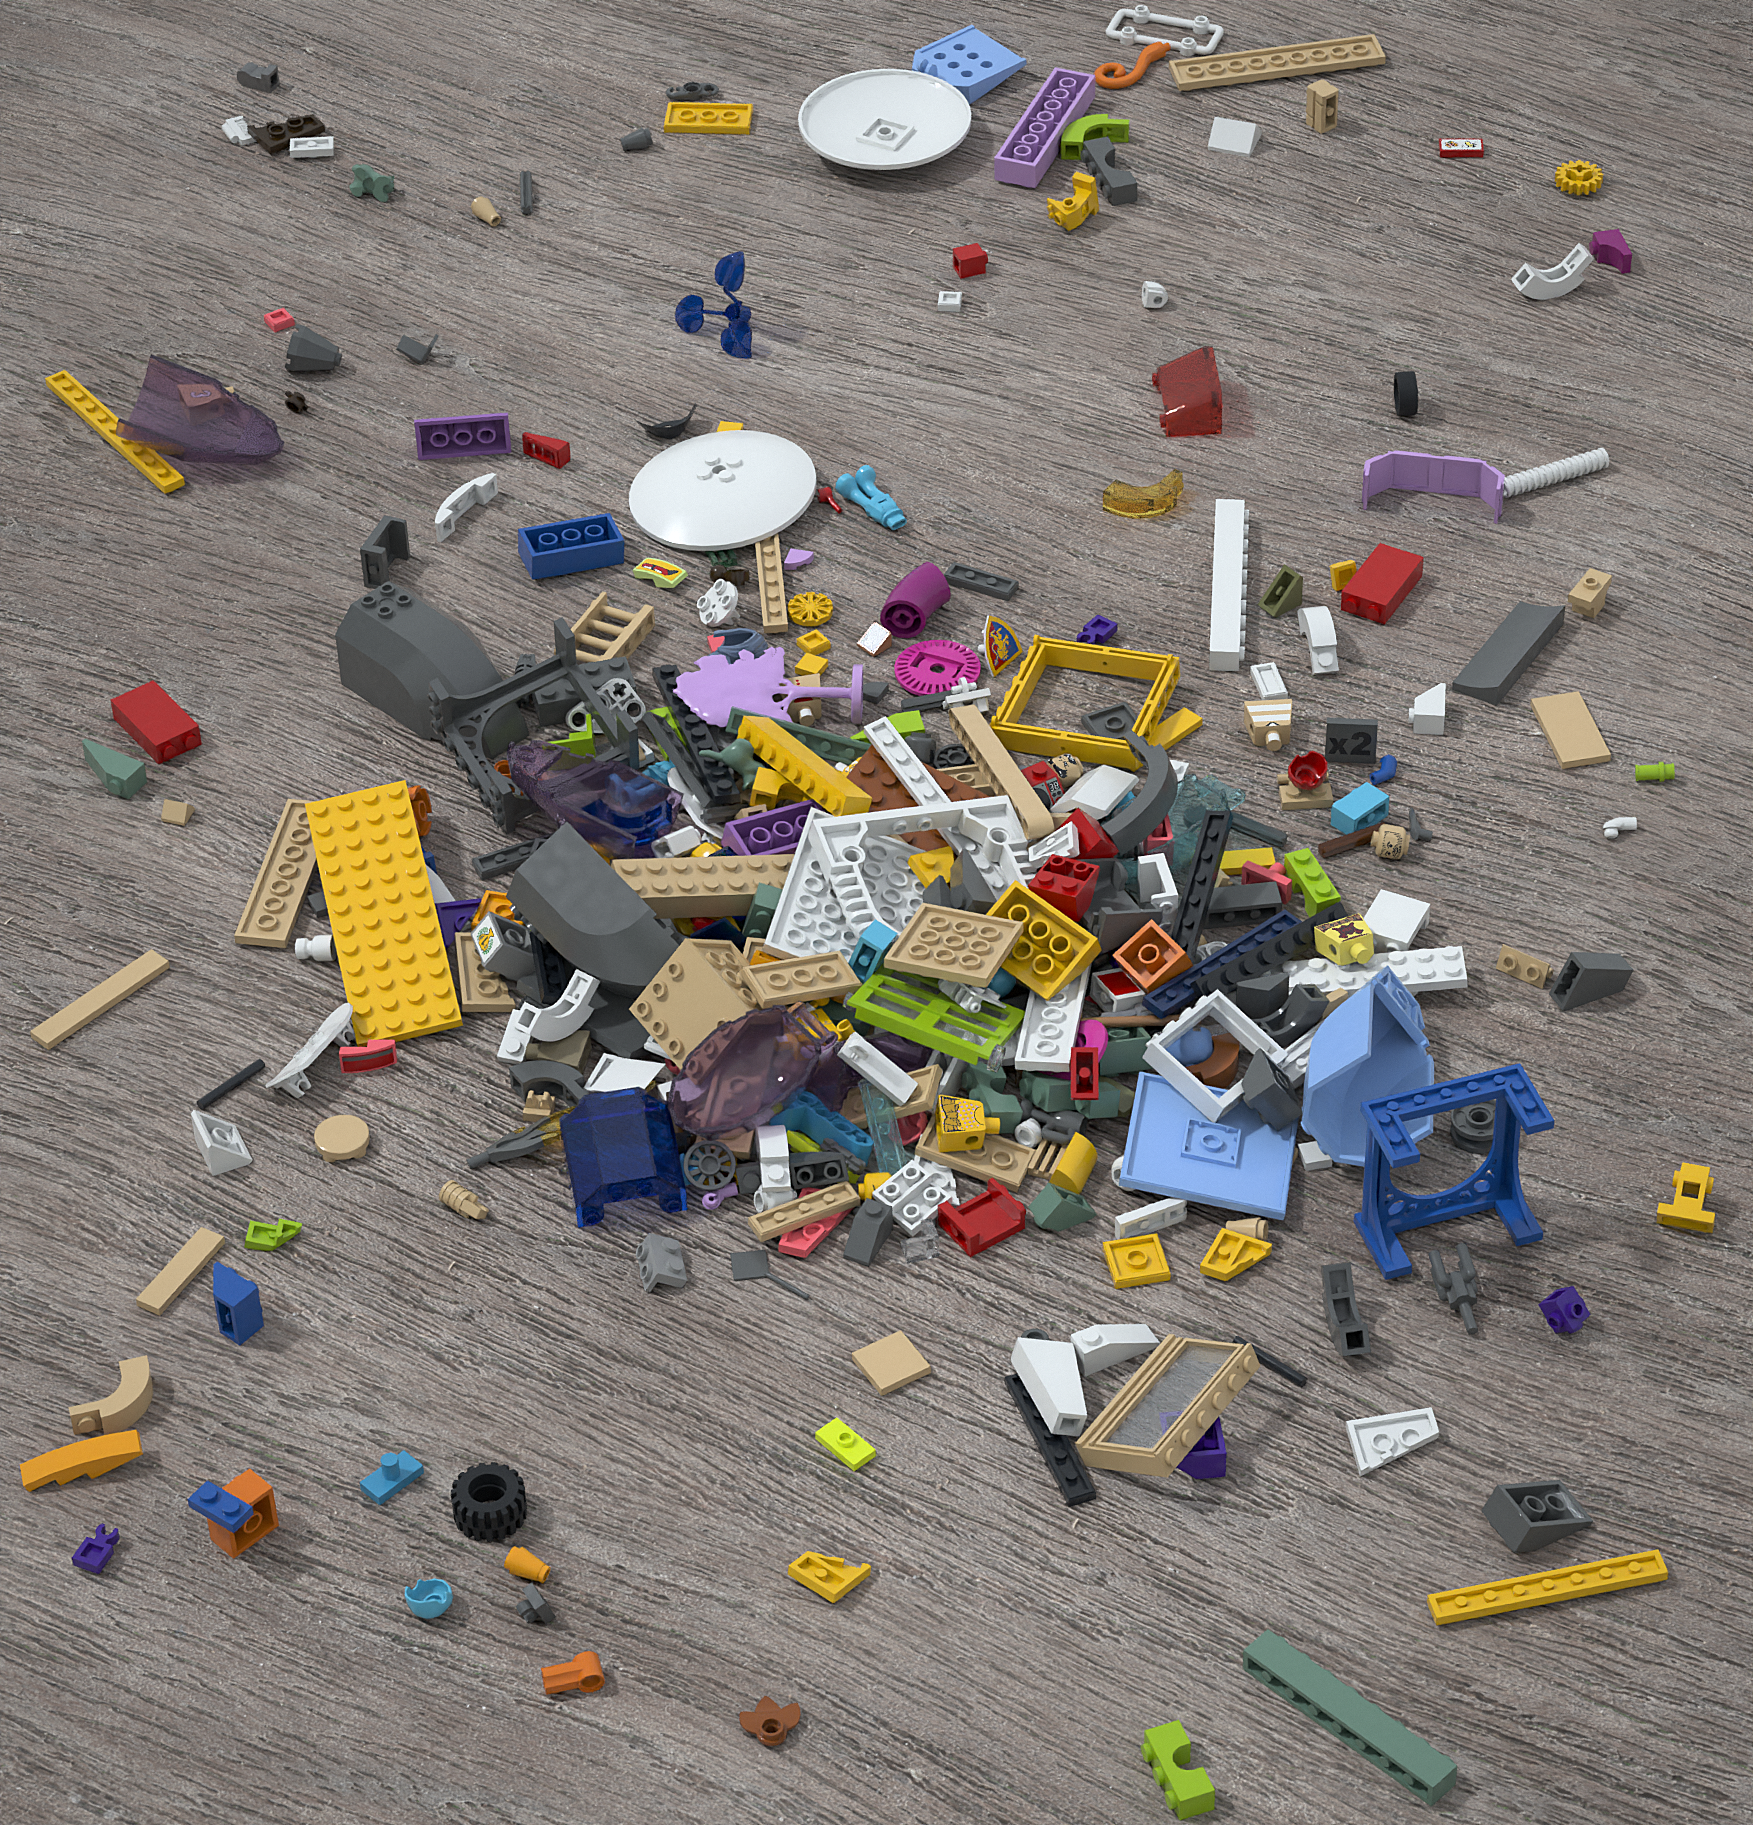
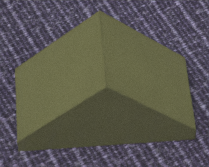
[1258,564,1303,618]

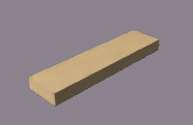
[748,1181,860,1242]
[136,1227,225,1316]

